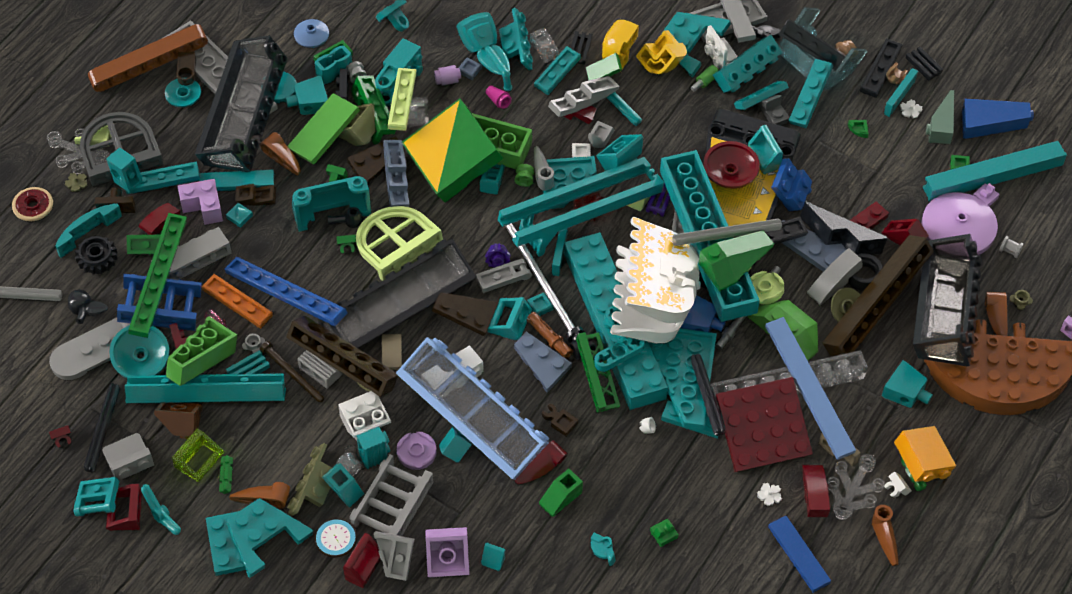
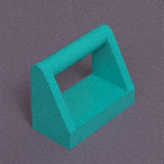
[748,125,783,174]
[487,297,532,340]

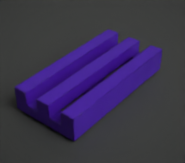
[646,183,671,217]

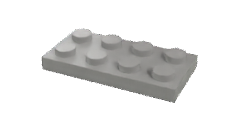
[689,0,767,42]

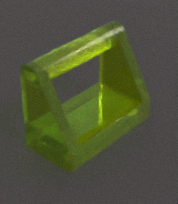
[172,428,224,482]

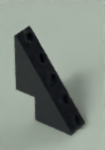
[800,201,888,255]

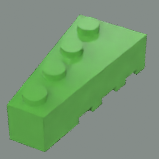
[166,316,237,386]

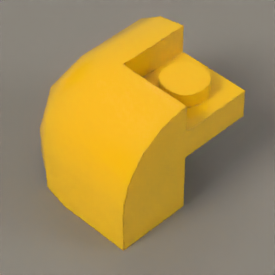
[602,20,639,72]
[636,30,687,74]

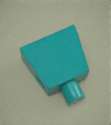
[285,75,328,115]
[882,360,933,408]

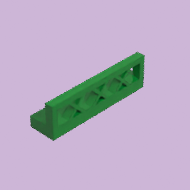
[351,76,396,144]
[576,332,620,413]

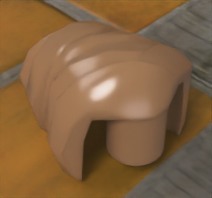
[835,40,857,59]
[886,62,908,85]

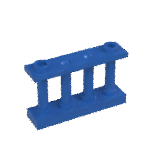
[117,274,202,331]

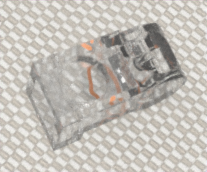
[529,28,559,63]

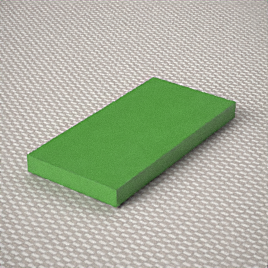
[288,93,360,165]

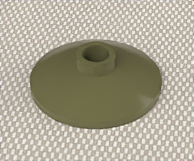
[831,288,860,322]

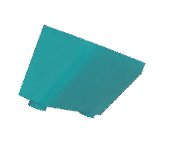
[292,176,371,232]

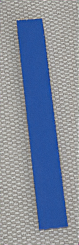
[224,257,347,326]

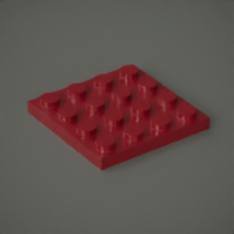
[715,377,813,472]

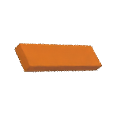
[202,274,273,329]

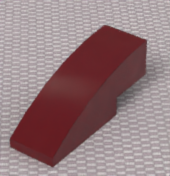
[802,465,830,517]

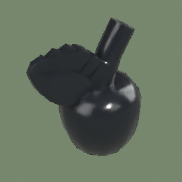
[68,289,108,324]

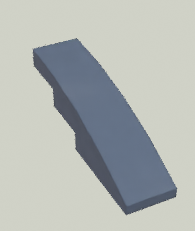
[383,140,410,207]

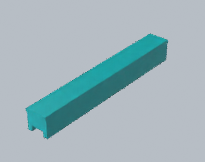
[923,141,1067,202]
[125,373,286,403]

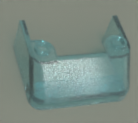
[779,7,867,90]

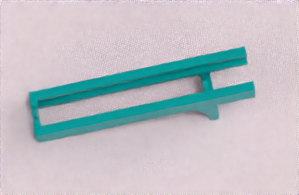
[498,157,664,257]

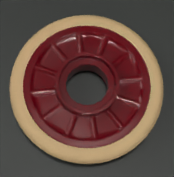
[12,187,53,221]

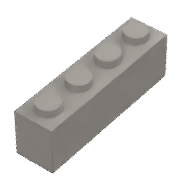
[151,227,231,280]

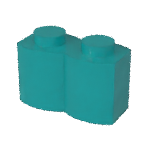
[315,46,352,84]

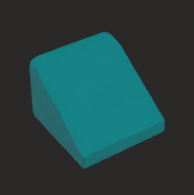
[481,543,505,571]

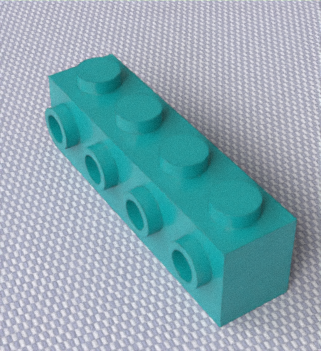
[713,35,783,93]

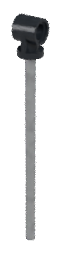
[505,223,596,360]

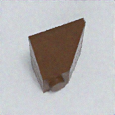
[154,402,203,439]

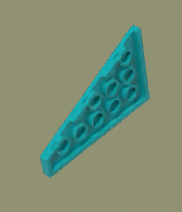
[648,328,717,430]

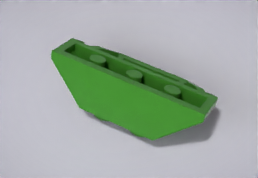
[747,300,818,361]

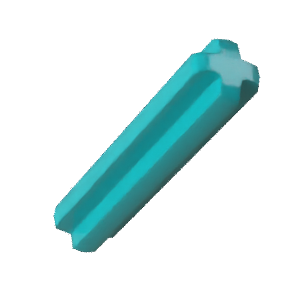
[607,92,642,126]

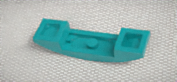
[55,203,122,258]

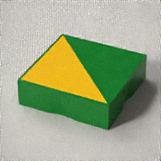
[401,98,504,203]

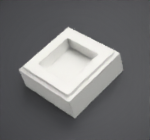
[572,143,591,158]

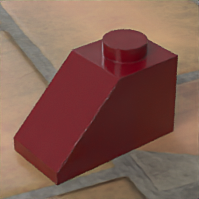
[881,219,929,246]

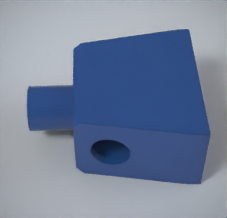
[680,295,726,333]

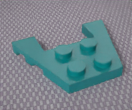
[661,12,731,77]
[226,498,313,578]

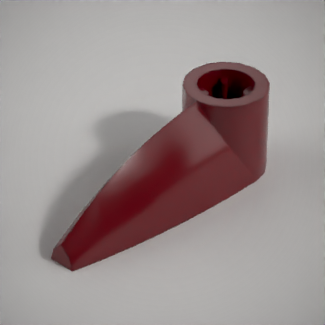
[515,440,568,484]

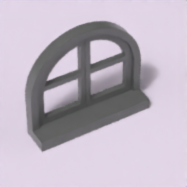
[80,112,163,187]

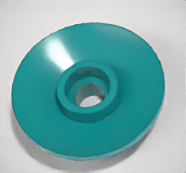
[165,78,201,107]

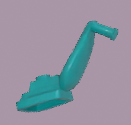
[457,12,512,91]

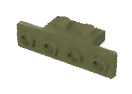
[287,443,332,517]

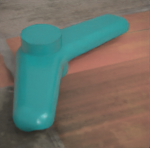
[141,484,181,535]

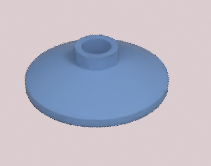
[294,19,329,48]

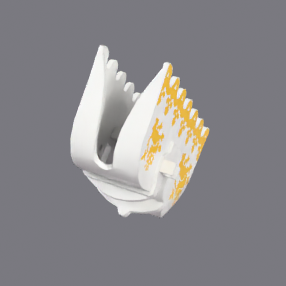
[610,217,701,343]

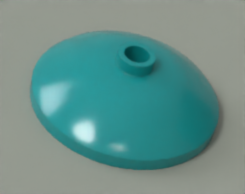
[109,325,169,378]

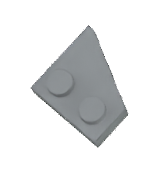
[374,531,415,581]

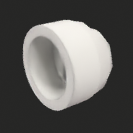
[639,417,656,434]

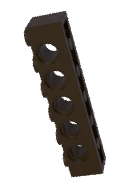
[286,316,398,397]

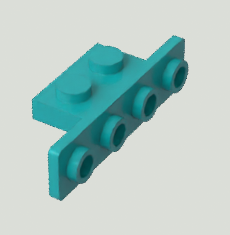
[499,8,533,71]

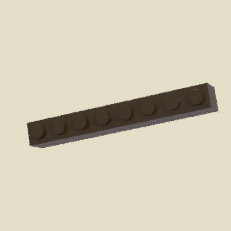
[822,235,934,360]

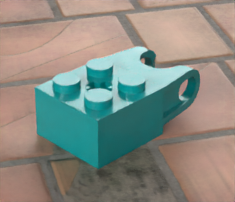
[375,38,423,106]

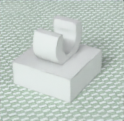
[884,472,912,498]

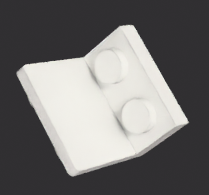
[704,26,737,70]

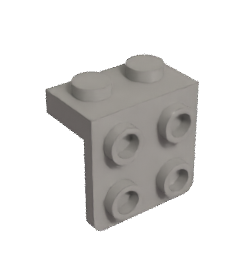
[102,433,154,481]

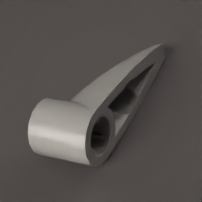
[533,146,554,190]

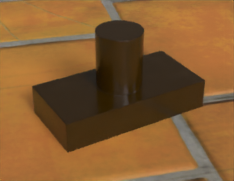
[95,188,136,213]

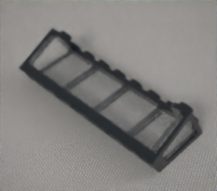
[195,35,288,172]
[318,238,476,349]

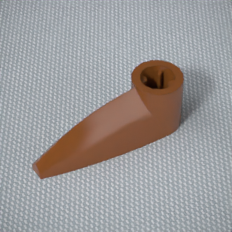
[260,132,301,176]
[985,292,1008,336]
[229,482,290,509]
[872,505,898,566]

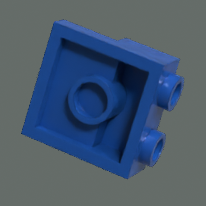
[771,158,812,211]

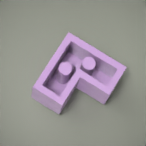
[178,179,223,225]

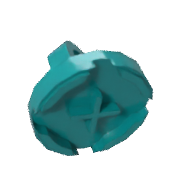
[376,0,409,32]

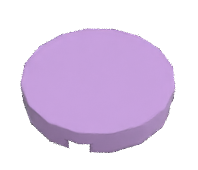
[397,432,437,470]

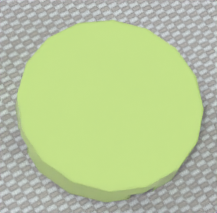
[750,271,784,304]

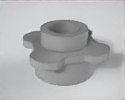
[242,334,265,353]

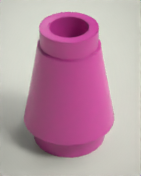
[486,86,512,109]

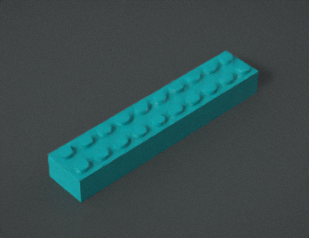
[660,150,760,322]
[564,232,668,410]

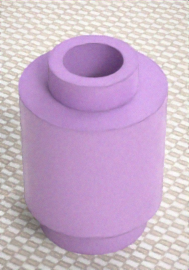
[434,65,461,86]

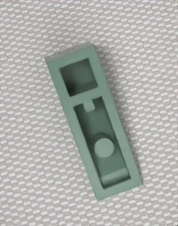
[926,90,954,144]

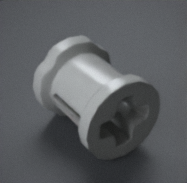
[999,236,1024,258]

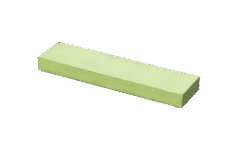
[388,68,416,131]

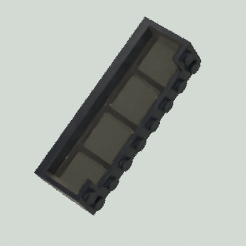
[913,234,982,367]

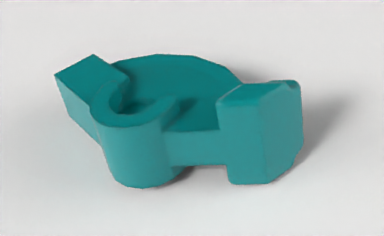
[591,533,616,566]

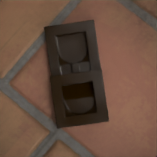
[235,184,276,206]

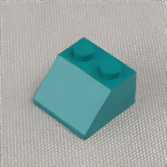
[596,134,643,171]

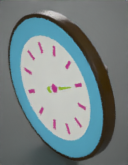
[315,519,357,557]

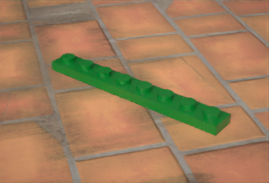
[128,213,187,338]

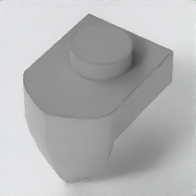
[588,121,615,149]

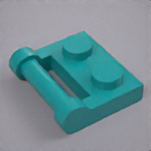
[74,477,120,517]

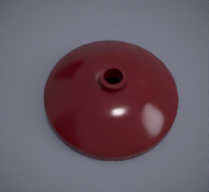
[703,141,760,189]

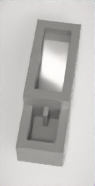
[807,248,862,305]

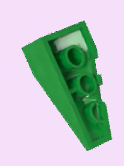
[698,230,774,292]

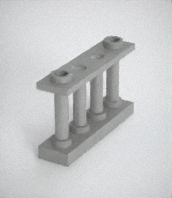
[350,454,433,536]

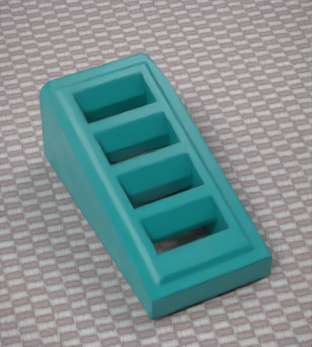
[480,164,505,194]

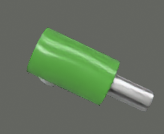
[691,65,719,92]

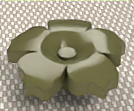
[65,173,87,192]

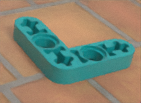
[594,306,645,372]

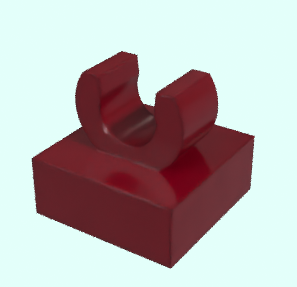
[49,425,71,448]

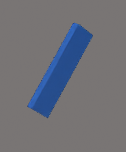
[768,516,831,593]

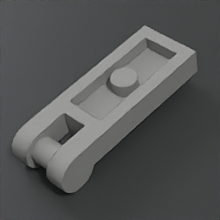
[476,259,532,293]

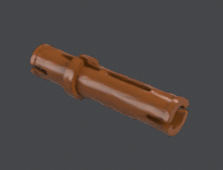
[527,312,573,359]

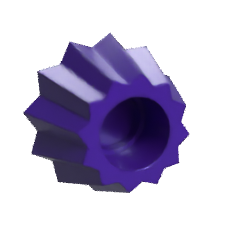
[485,243,511,268]

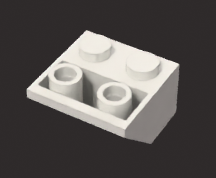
[338,391,391,438]

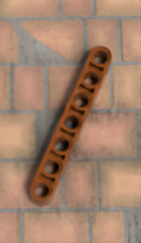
[88,24,208,92]

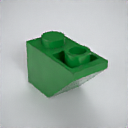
[539,469,583,517]

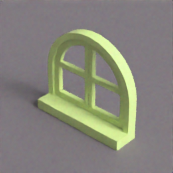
[356,206,443,281]

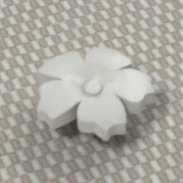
[900,99,922,119]
[757,483,782,506]

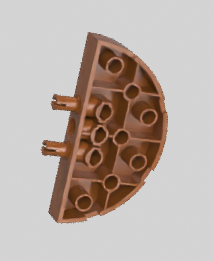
[923,319,1072,415]

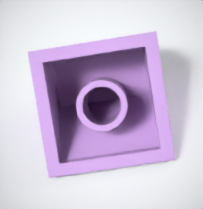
[426,527,469,577]

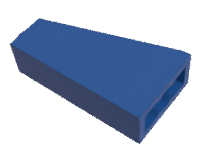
[962,99,1034,139]

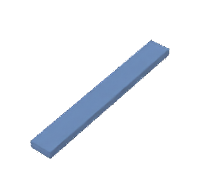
[765,317,856,460]

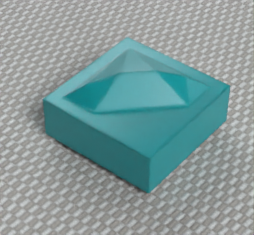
[226,203,253,228]

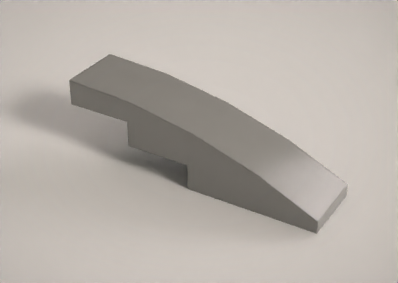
[548,76,620,117]

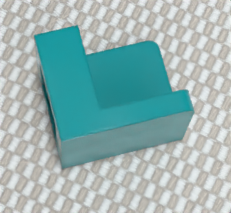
[439,427,472,462]

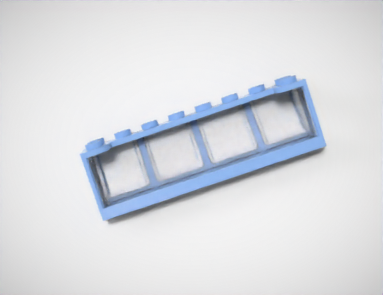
[396,337,550,480]

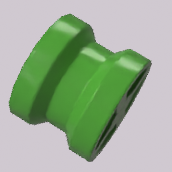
[515,164,534,187]

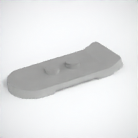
[49,318,130,380]

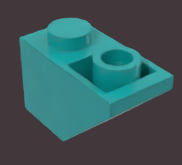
[322,463,364,507]

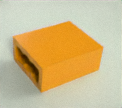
[894,426,956,482]

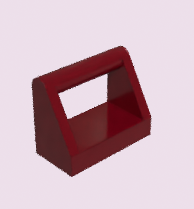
[106,484,142,531]
[343,533,381,588]

